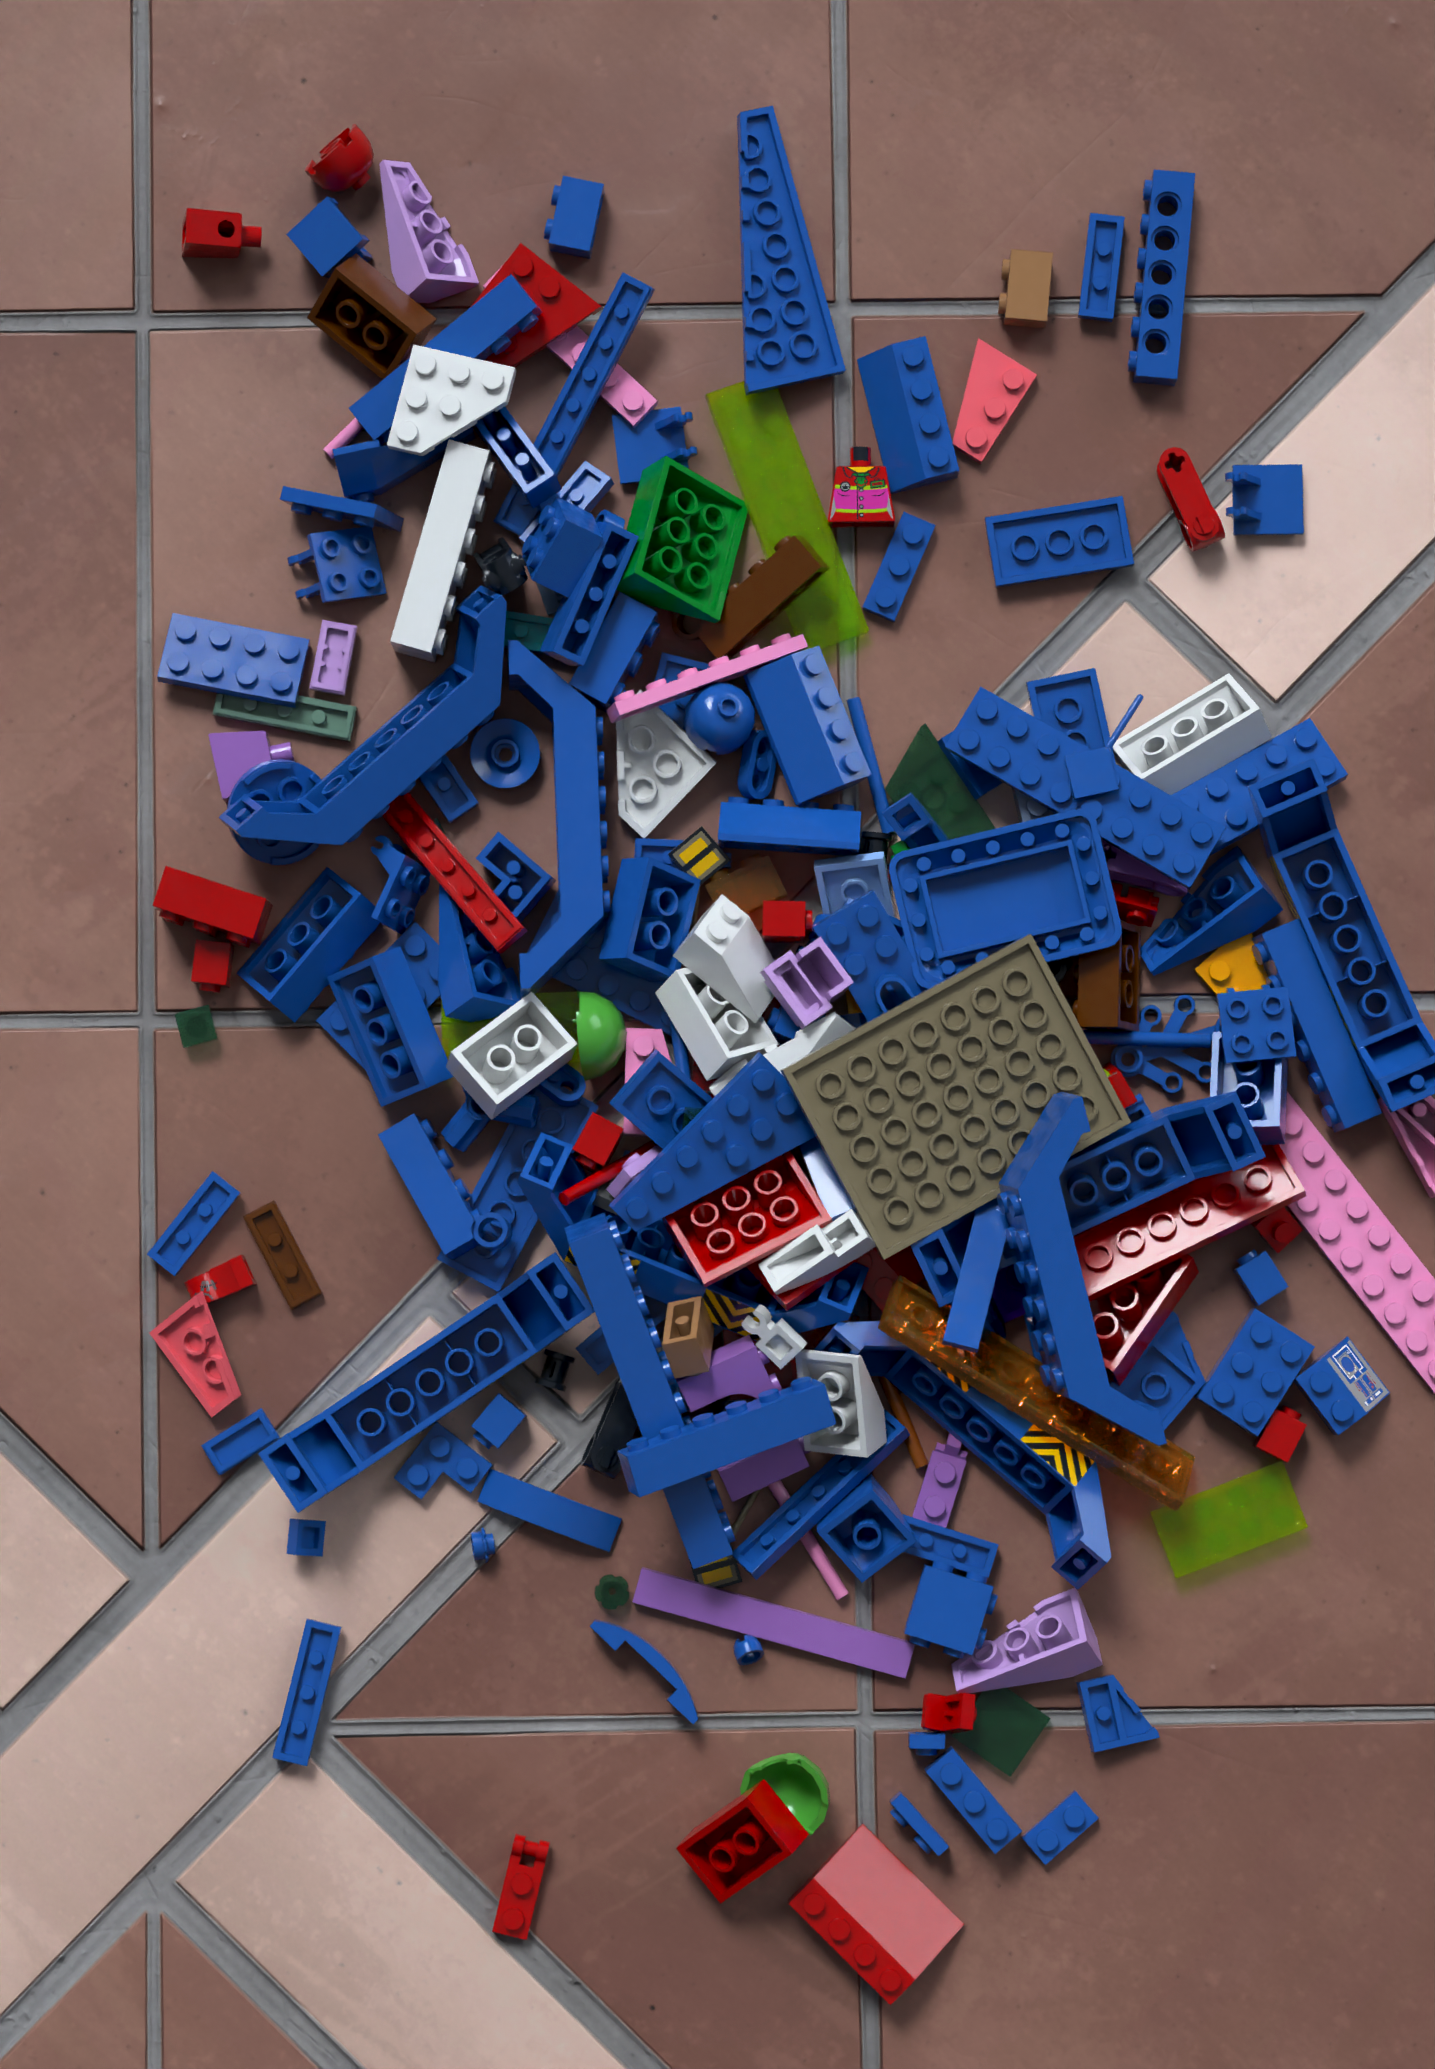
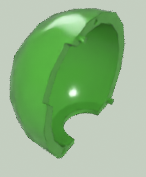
[573,991,627,1081]
[740,1753,830,1836]

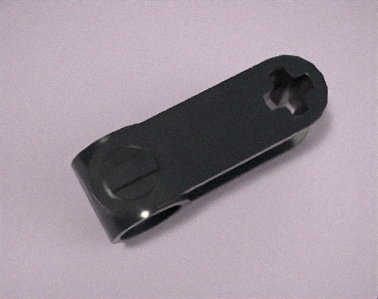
[472,537,528,595]
[581,1378,638,1479]

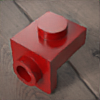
[1250,1207,1303,1254]
[921,1693,977,1734]

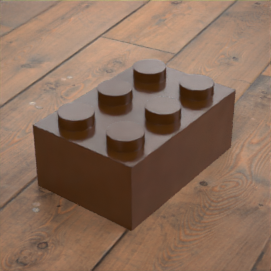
[307,254,437,379]
[1073,920,1141,1032]

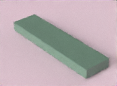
[213,693,357,742]

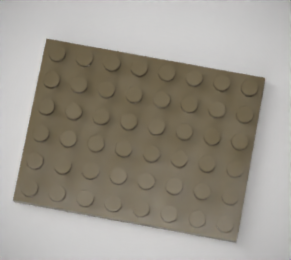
[780,934,1131,1260]

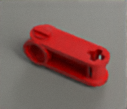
[1156,447,1225,552]

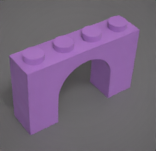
[676,1335,811,1502]

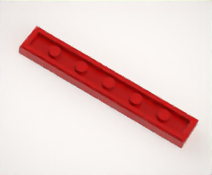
[382,792,527,954]

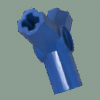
[441,1087,540,1152]

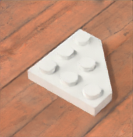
[387,344,517,456]
[616,689,717,838]

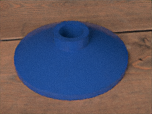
[470,718,540,789]

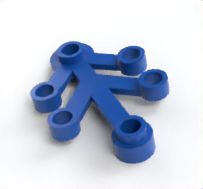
[1110,995,1221,1094]

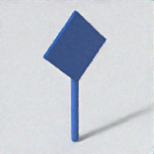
[1064,694,1143,800]

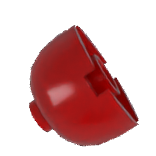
[305,124,374,192]

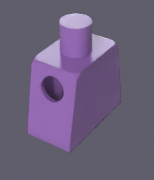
[208,731,295,803]

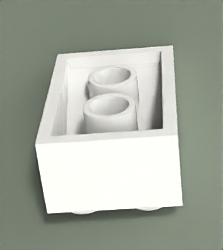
[673,894,775,1023]
[795,1349,887,1458]

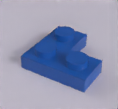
[394,1422,493,1499]

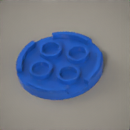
[227,759,321,865]

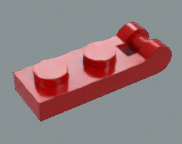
[492,1834,550,1940]

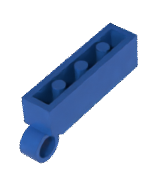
[472,407,562,512]
[540,509,639,666]
[378,1113,512,1260]

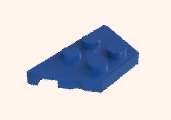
[1084,1311,1205,1430]

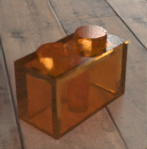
[705,853,787,915]

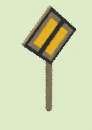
[668,826,731,931]
[688,1489,761,1588]

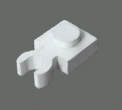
[741,1304,807,1369]

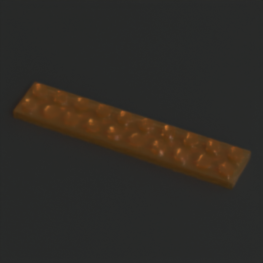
[878,1275,1195,1511]

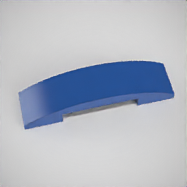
[882,792,950,849]
[477,1468,622,1552]
[590,1619,698,1724]

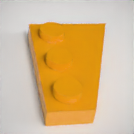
[1193,933,1268,997]

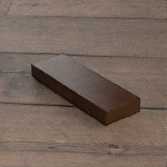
[243,1200,323,1310]

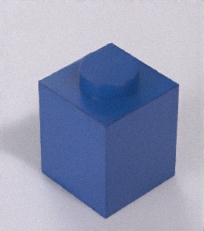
[1233,1249,1289,1306]
[471,1393,527,1449]

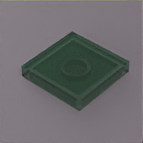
[952,1688,1051,1777]

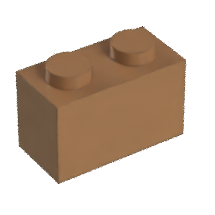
[998,249,1053,328]
[662,1296,714,1379]

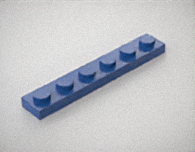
[732,1409,910,1580]

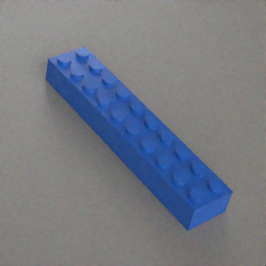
[564,1213,736,1569]

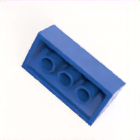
[857,336,960,494]
[743,646,872,805]
[718,797,861,856]
[236,867,380,1023]
[327,946,454,1107]

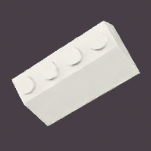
[1112,673,1272,795]

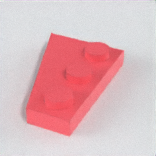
[953,338,1037,464]
[149,1291,241,1418]

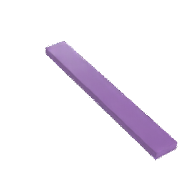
[632,1567,915,1679]

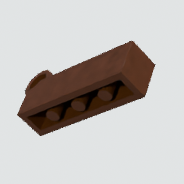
[672,535,830,660]

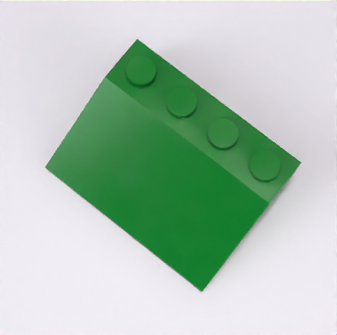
[616,456,750,623]

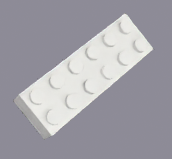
[390,439,497,663]

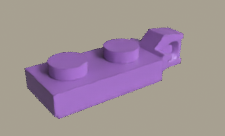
[912,1433,968,1528]

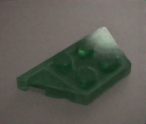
[885,723,996,839]

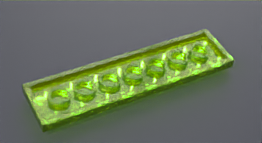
[705,381,869,650]

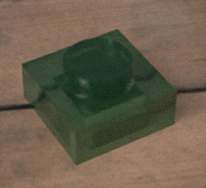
[175,1005,219,1048]

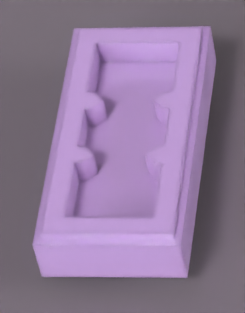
[310,620,358,696]
[606,1145,663,1198]

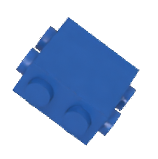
[903,1560,998,1659]

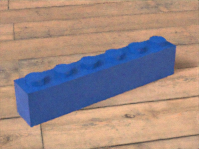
[349,274,542,444]
[1251,918,1382,1133]
[617,1377,836,1498]

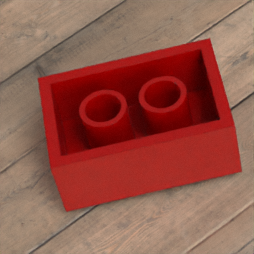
[152,866,273,948]
[676,1779,809,1904]

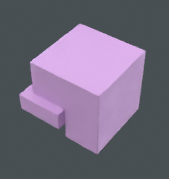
[760,937,854,1030]

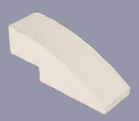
[758,1209,876,1294]

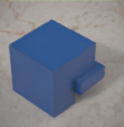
[286,197,373,278]

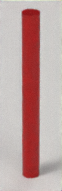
[559,1140,657,1206]

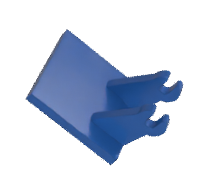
[612,406,698,485]
[1225,464,1304,535]
[287,527,387,603]
[371,835,431,935]
[1217,984,1297,1064]

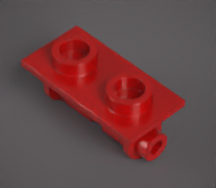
[1111,882,1159,927]

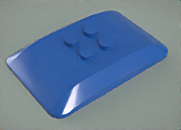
[889,809,1122,989]

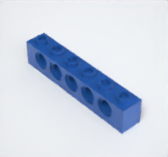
[1128,169,1195,386]

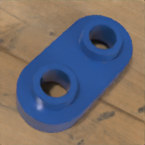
[738,730,777,799]
[536,1063,586,1106]

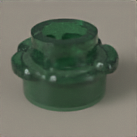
[595,1574,629,1610]

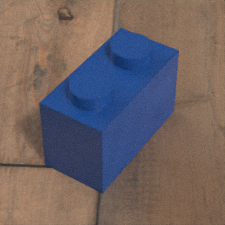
[544,176,605,259]

